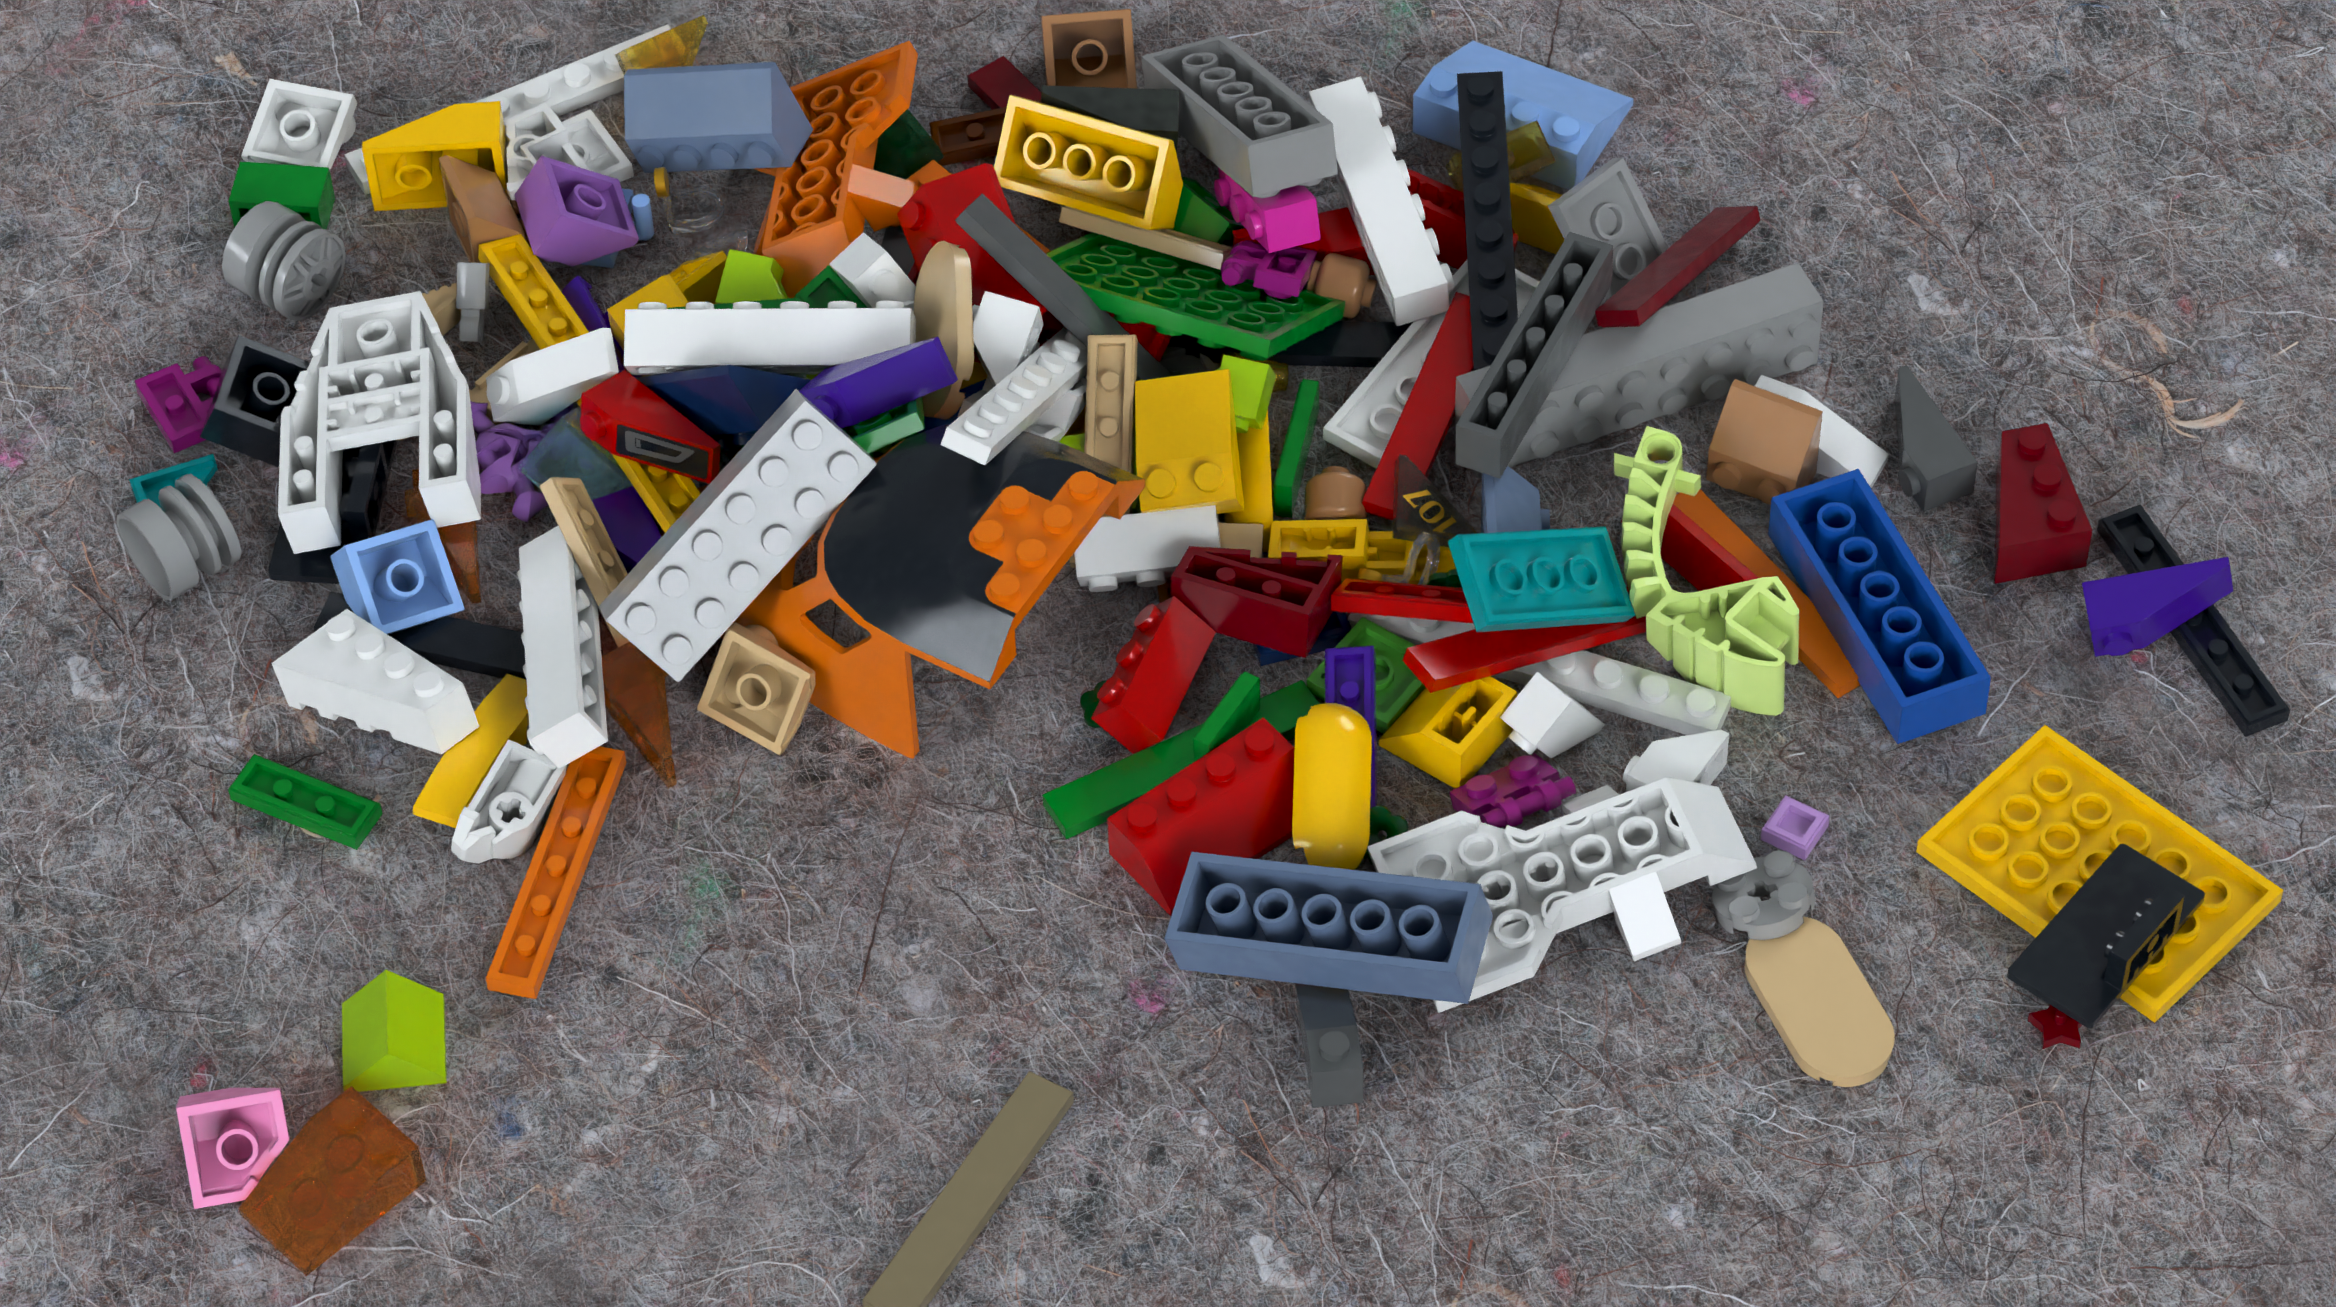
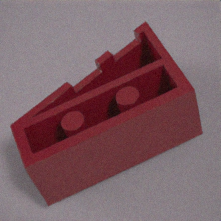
[1994,423,2092,584]
[1170,546,1343,658]

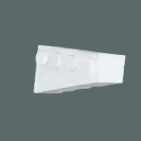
[271,609,479,754]

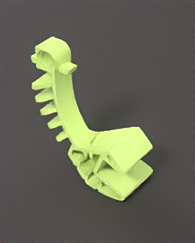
[1614,426,1799,716]

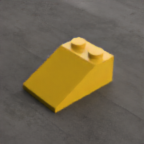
[362,101,508,211]
[1135,369,1244,514]

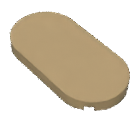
[914,241,974,420]
[1745,917,1895,1087]

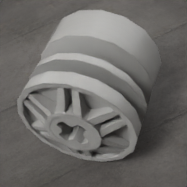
[222,201,346,321]
[116,474,242,600]

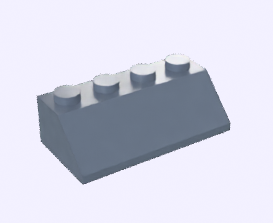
[624,62,813,173]

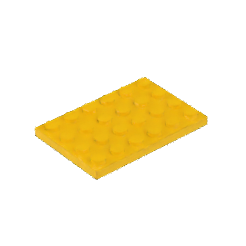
[1916,725,2283,1023]

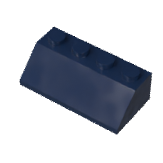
[635,365,811,452]

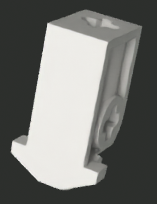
[451,739,566,864]

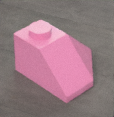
[176,1088,289,1209]

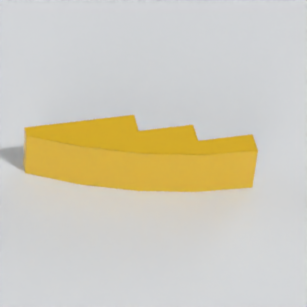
[1268,519,1456,585]
[413,674,529,828]

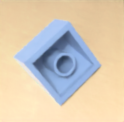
[330,519,465,635]

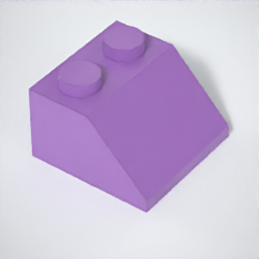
[514,155,639,267]

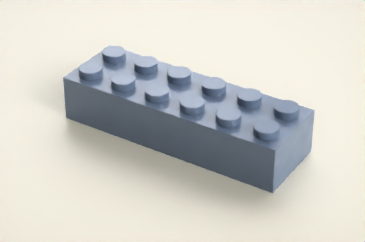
[1164,852,1493,1004]

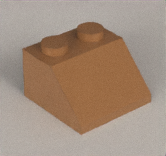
[1040,9,1137,89]
[439,155,531,278]
[1706,379,1823,505]

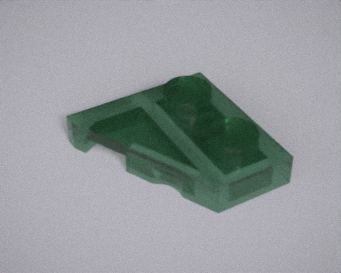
[873,109,944,179]

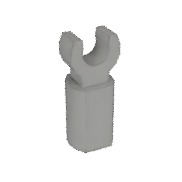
[456,262,490,342]

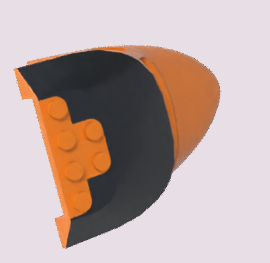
[660,425,1145,759]

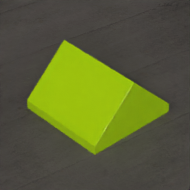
[342,970,447,1093]

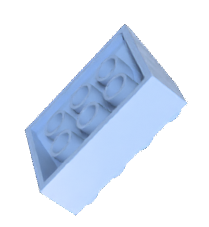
[1413,40,1633,190]

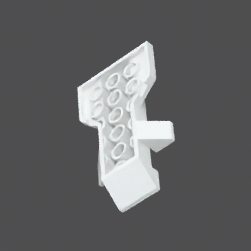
[1368,777,1757,1013]

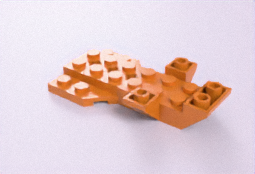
[753,41,919,298]

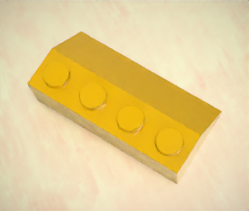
[994,95,1183,230]

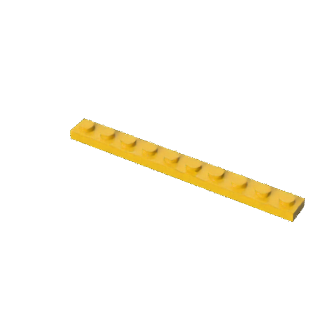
[478,234,701,533]

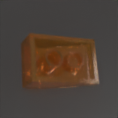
[238,1086,426,1276]

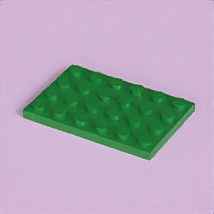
[1046,232,1345,361]

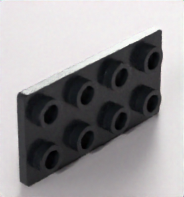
[268,440,397,584]
[2007,844,2205,1028]

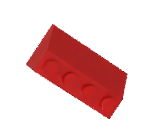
[897,163,1047,363]
[1107,717,1295,916]

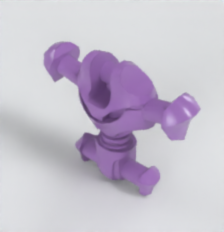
[470,401,606,523]

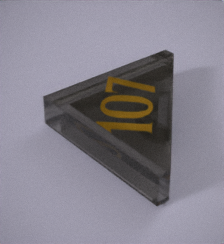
[1392,454,1478,548]

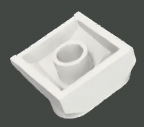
[241,79,357,170]

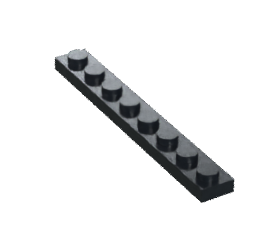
[1457,71,1518,371]

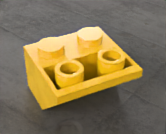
[1379,676,1517,789]

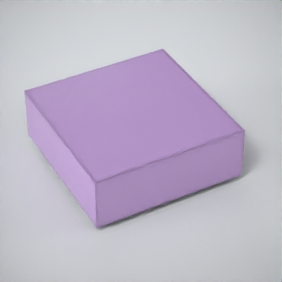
[1761,795,1830,861]

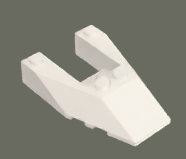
[278,291,481,554]

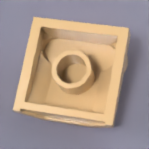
[697,622,816,755]

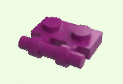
[1221,240,1318,299]
[135,356,222,453]
[1449,753,1576,828]

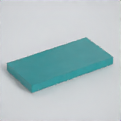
[1448,526,1635,632]

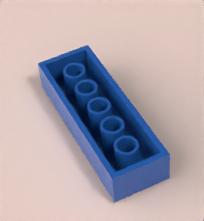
[1768,469,1991,744]

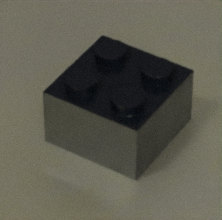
[200,335,310,467]

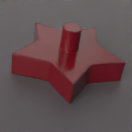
[2027,1005,2082,1049]

